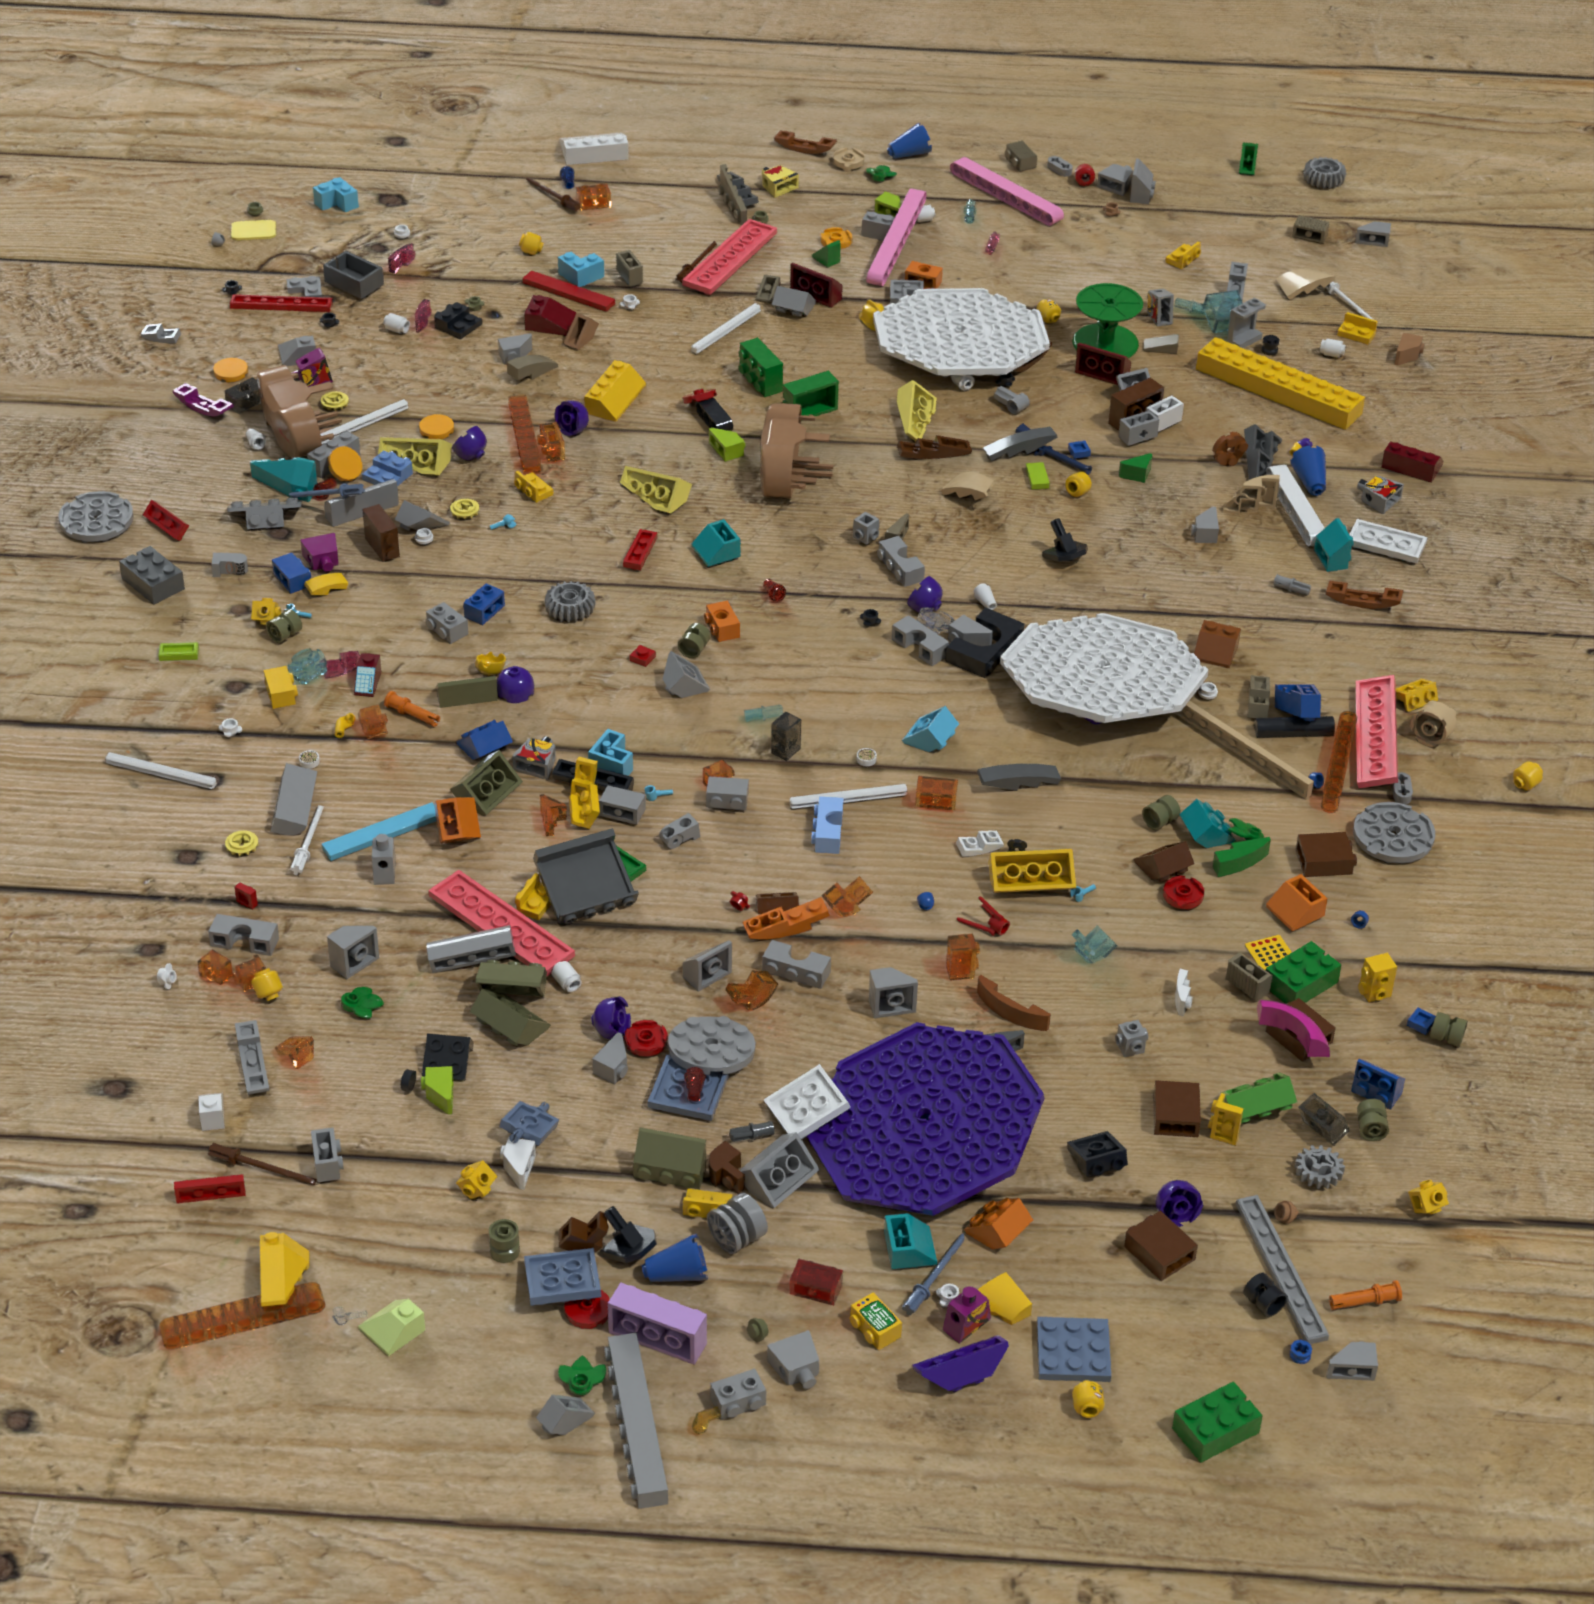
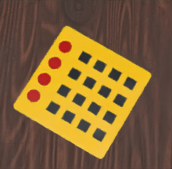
[1245,935,1292,970]

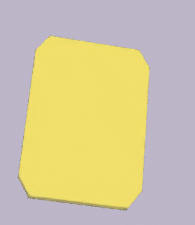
[231,220,276,240]

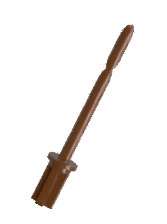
[526,178,581,212]
[675,241,717,283]
[208,1143,317,1185]

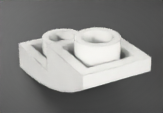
[956,830,1004,857]
[1175,969,1193,1016]

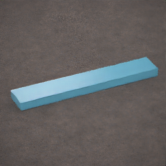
[322,802,437,861]

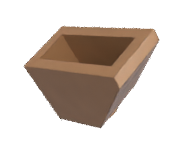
[563,313,599,350]
[1395,333,1425,365]

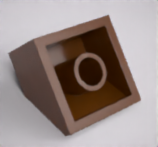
[1134,841,1195,881]

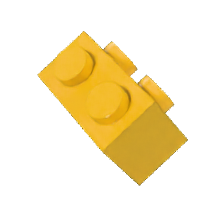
[1358,952,1397,1003]

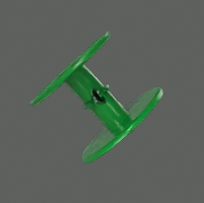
[1072,283,1143,358]

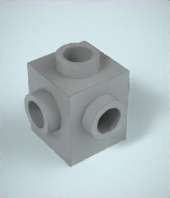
[853,512,879,545]
[1115,1020,1148,1057]

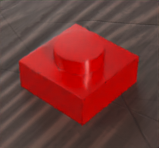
[629,645,656,667]
[234,882,258,910]

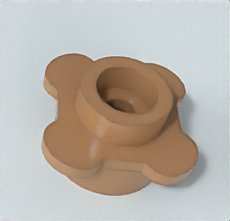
[1103,202,1121,216]

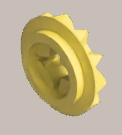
[321,391,349,411]
[450,499,480,519]
[225,831,259,856]

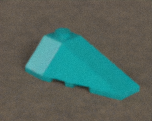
[250,457,318,502]

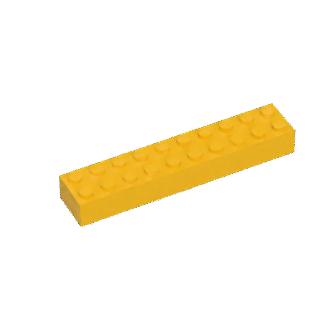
[1196,337,1365,430]

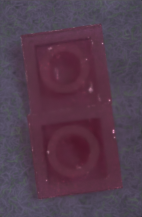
[388,243,416,273]
[415,299,432,333]
[320,651,360,679]

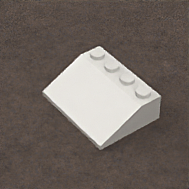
[559,133,628,165]

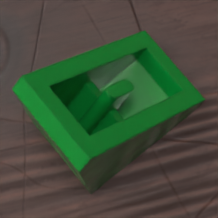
[1239,142,1258,175]
[812,240,841,268]
[1119,453,1153,483]

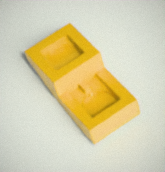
[304,573,349,595]
[570,757,598,797]

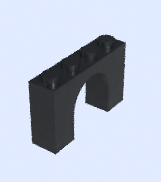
[945,607,1025,678]

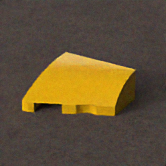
[977,1272,1032,1325]

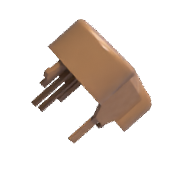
[257,365,342,459]
[760,403,834,498]

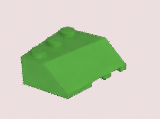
[1220,1072,1297,1123]

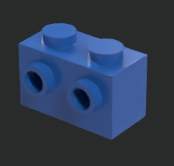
[463,583,505,625]

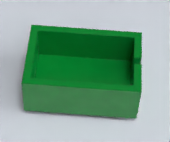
[738,337,783,397]
[783,370,839,421]
[1266,941,1342,1004]
[1172,1381,1263,1463]

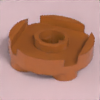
[1212,432,1248,466]

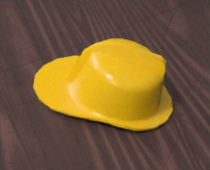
[859,299,884,331]

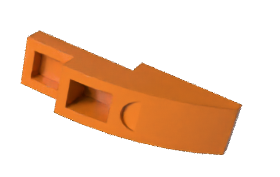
[742,897,830,939]

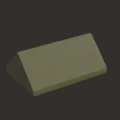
[436,676,498,708]

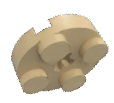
[833,148,864,172]

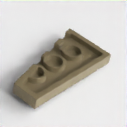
[718,164,747,225]

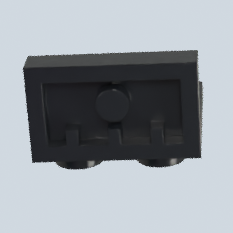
[422,1033,474,1081]

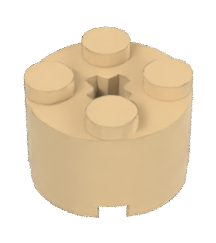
[1410,700,1457,747]

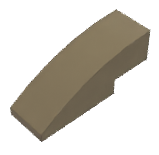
[507,355,558,381]
[1248,675,1270,718]

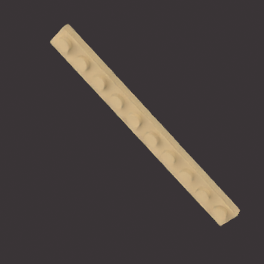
[1173,700,1314,799]

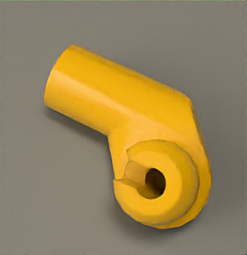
[334,713,356,738]

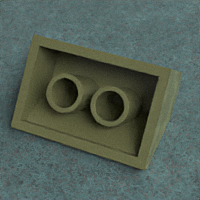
[450,750,523,816]
[476,960,547,997]
[470,989,551,1046]
[633,1127,706,1190]

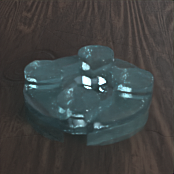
[288,648,327,684]

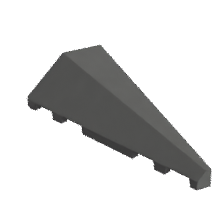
[1244,424,1282,480]

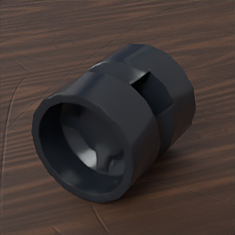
[1243,1272,1288,1317]

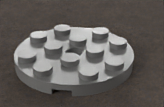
[59,491,133,543]
[1353,802,1435,863]
[668,1016,755,1075]

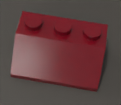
[790,262,843,308]
[1075,343,1131,385]
[1381,441,1444,483]

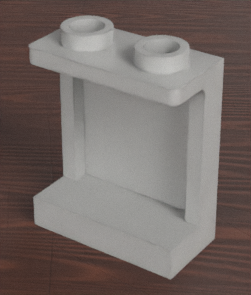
[1227,298,1266,348]

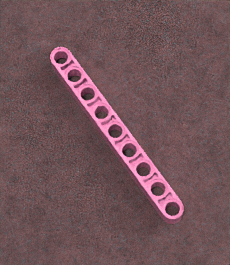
[950,157,1064,226]
[866,188,927,286]

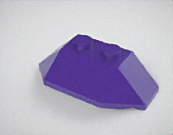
[912,1335,1009,1391]

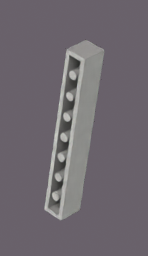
[604,1333,668,1509]

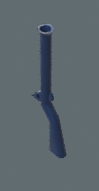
[1015,423,1092,475]

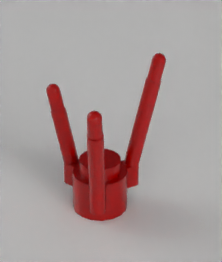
[957,896,1010,936]

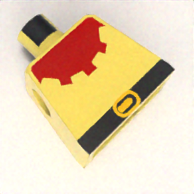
[761,165,799,198]

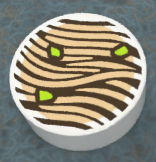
[857,748,876,767]
[299,750,320,769]

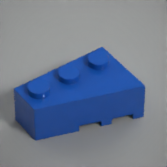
[1275,684,1321,721]

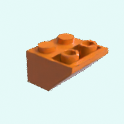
[434,797,481,844]
[1266,874,1328,931]
[964,1198,1033,1250]

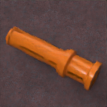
[384,691,440,727]
[1329,1280,1402,1310]

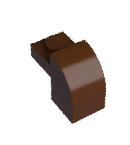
[709,1141,745,1194]
[559,1211,609,1253]

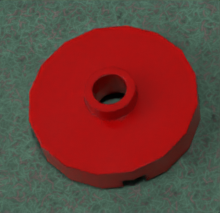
[682,388,717,404]
[1163,876,1204,909]
[625,1020,668,1056]
[564,1290,610,1329]

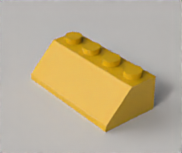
[584,360,646,422]
[988,849,1076,893]

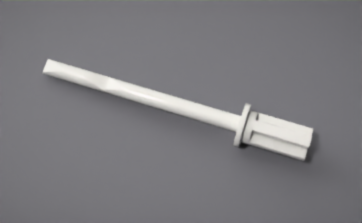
[1325,282,1374,320]
[290,805,324,875]

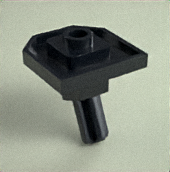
[1042,518,1088,562]
[600,1206,657,1263]

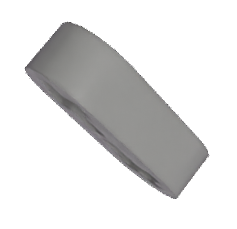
[1047,156,1073,177]
[1392,772,1413,805]

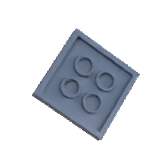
[648,1055,730,1121]
[524,1248,601,1305]
[1037,1317,1111,1382]

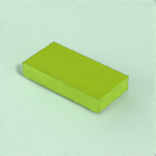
[1026,462,1050,490]
[158,642,199,661]

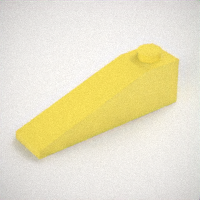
[897,380,937,441]
[378,437,452,475]
[620,466,692,513]

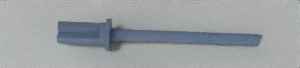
[289,483,365,498]
[902,1233,965,1315]

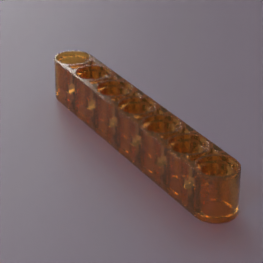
[508,395,541,474]
[1321,711,1357,813]
[159,1282,326,1350]

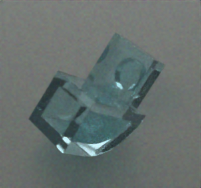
[1071,925,1118,963]

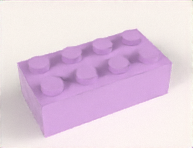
[608,1283,707,1365]

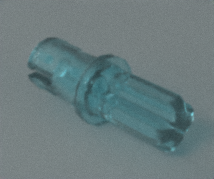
[964,199,977,224]
[1174,298,1208,315]
[744,705,783,722]

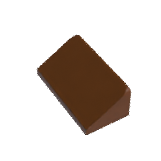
[756,892,799,914]

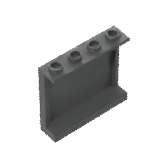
[533,828,639,924]

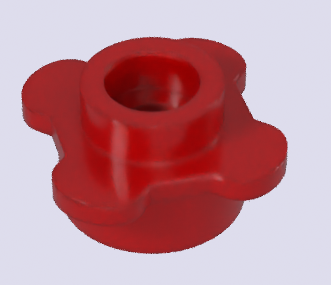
[729,891,750,911]

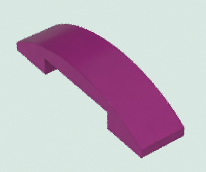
[173,383,233,416]

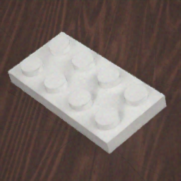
[1349,519,1428,563]

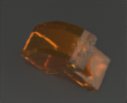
[358,704,388,739]
[821,876,873,917]
[725,970,779,1011]

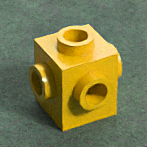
[251,598,281,625]
[456,1160,497,1200]
[1408,1179,1449,1214]

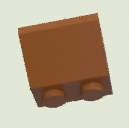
[1194,620,1241,669]

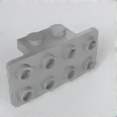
[227,498,302,529]

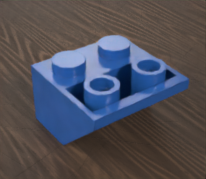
[456,720,513,760]
[1351,1059,1405,1110]

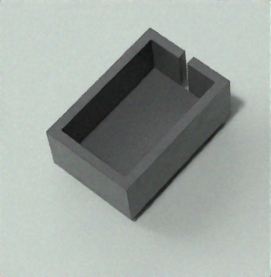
[323,251,384,299]
[119,546,185,604]

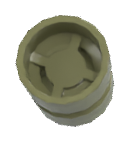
[266,609,302,643]
[677,623,711,658]
[1142,795,1181,830]
[1430,1012,1468,1047]
[1357,1099,1389,1141]
[489,1219,520,1263]

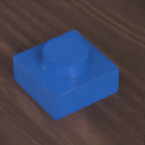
[1068,440,1091,459]
[1407,1008,1436,1035]

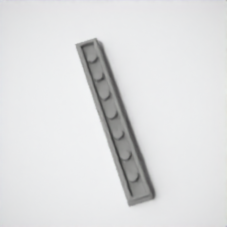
[1236,1195,1329,1344]

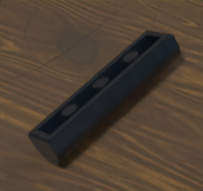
[1254,716,1335,738]
[552,759,634,791]

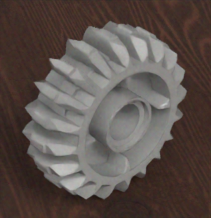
[1303,157,1346,189]
[545,581,595,623]

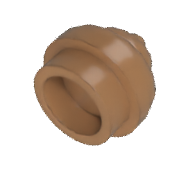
[1274,1201,1299,1224]

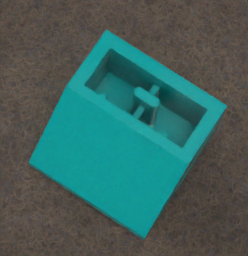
[1314,518,1354,572]
[691,519,741,567]
[1179,799,1236,848]
[884,1213,937,1269]

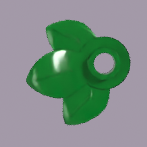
[866,165,897,181]
[1228,818,1264,840]
[341,987,384,1019]
[558,1356,607,1395]

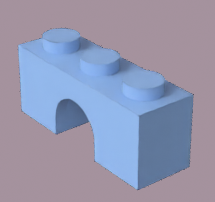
[811,796,843,854]

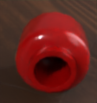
[1074,164,1096,186]

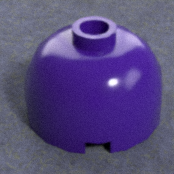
[554,400,589,436]
[452,425,487,460]
[907,576,943,614]
[497,666,535,703]
[591,996,631,1040]
[1156,1180,1203,1227]

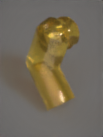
[692,1406,721,1434]

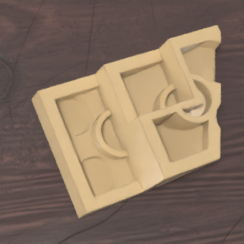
[1276,268,1336,300]
[940,472,995,500]
[1223,475,1280,514]

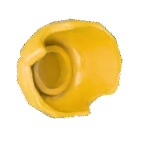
[475,652,506,676]

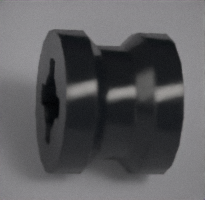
[1261,335,1280,356]

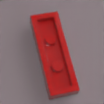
[143,499,190,541]
[623,529,657,570]
[174,1174,246,1204]

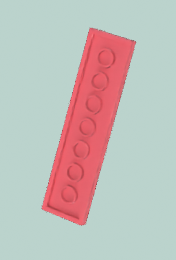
[682,219,777,295]
[1356,675,1398,788]
[428,870,575,976]

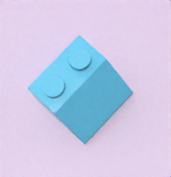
[902,706,959,752]

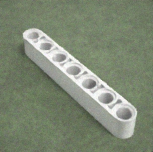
[1266,464,1324,547]

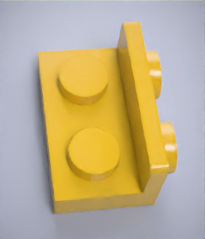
[1165,242,1201,269]
[1337,312,1378,345]
[514,471,554,503]
[1396,679,1438,712]
[569,783,600,829]
[515,873,551,921]
[1208,1093,1244,1146]
[683,1188,733,1218]

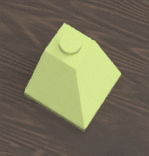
[358,1299,425,1356]

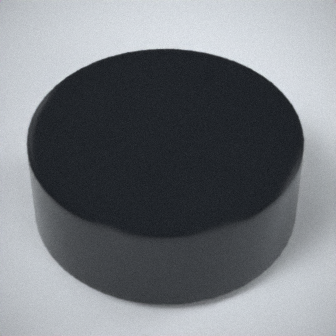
[400,1069,416,1092]

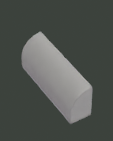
[324,479,399,527]
[270,763,317,835]
[427,925,516,973]

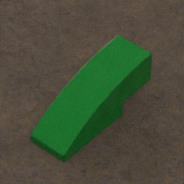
[1212,837,1271,877]

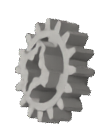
[1295,1145,1345,1189]

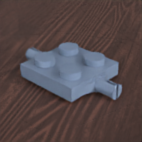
[499,1101,559,1146]

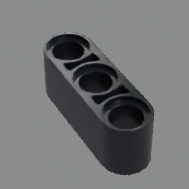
[696,397,733,431]

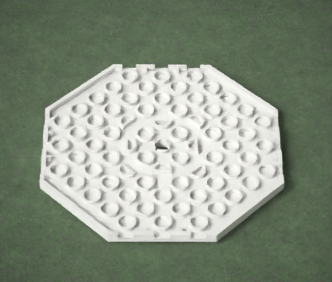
[873,288,1050,377]
[1000,613,1208,723]

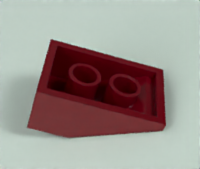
[524,295,577,336]

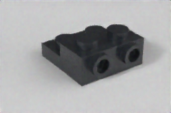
[434,302,483,340]
[1067,1131,1128,1177]

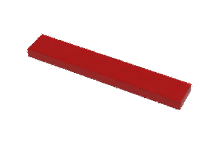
[522,270,615,312]
[230,294,333,312]

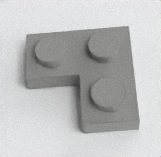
[286,276,322,298]
[890,280,924,304]

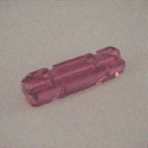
[985,231,1000,255]

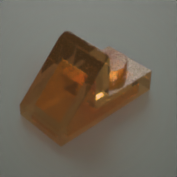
[539,794,567,836]
[275,1036,314,1069]

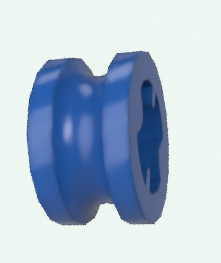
[1290,1340,1312,1364]

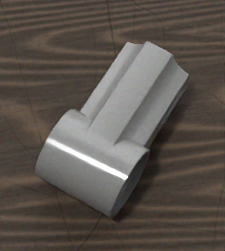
[994,386,1030,414]

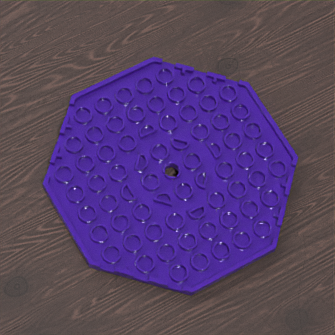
[807,1022,1045,1216]

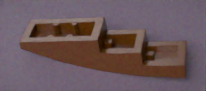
[897,435,972,459]

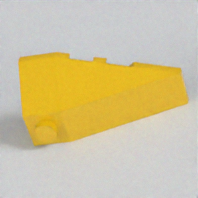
[260,1232,310,1307]

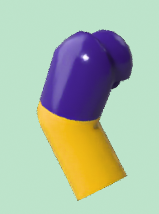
[1289,438,1313,456]

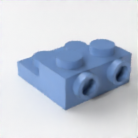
[362,450,413,486]

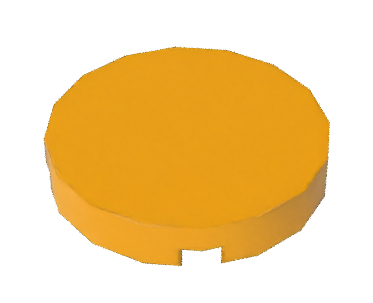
[820,227,852,249]
[213,358,248,382]
[419,414,454,439]
[328,446,363,482]

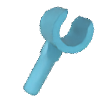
[490,514,516,530]
[284,604,312,618]
[644,785,673,801]
[1070,884,1096,902]

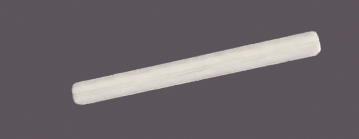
[691,303,761,354]
[320,399,408,445]
[105,752,217,789]
[790,784,907,809]

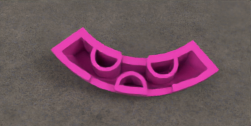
[1257,1000,1330,1057]

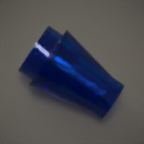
[559,166,575,189]

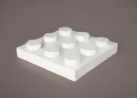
[764,1064,851,1139]

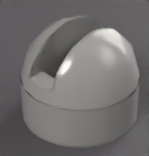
[211,232,225,246]

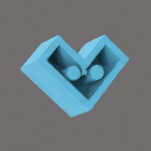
[313,177,359,212]
[558,252,604,287]
[588,729,633,776]

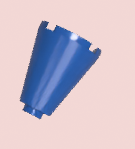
[887,123,932,159]
[1290,446,1326,496]
[642,1234,708,1282]

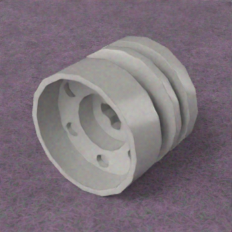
[707,1193,768,1254]

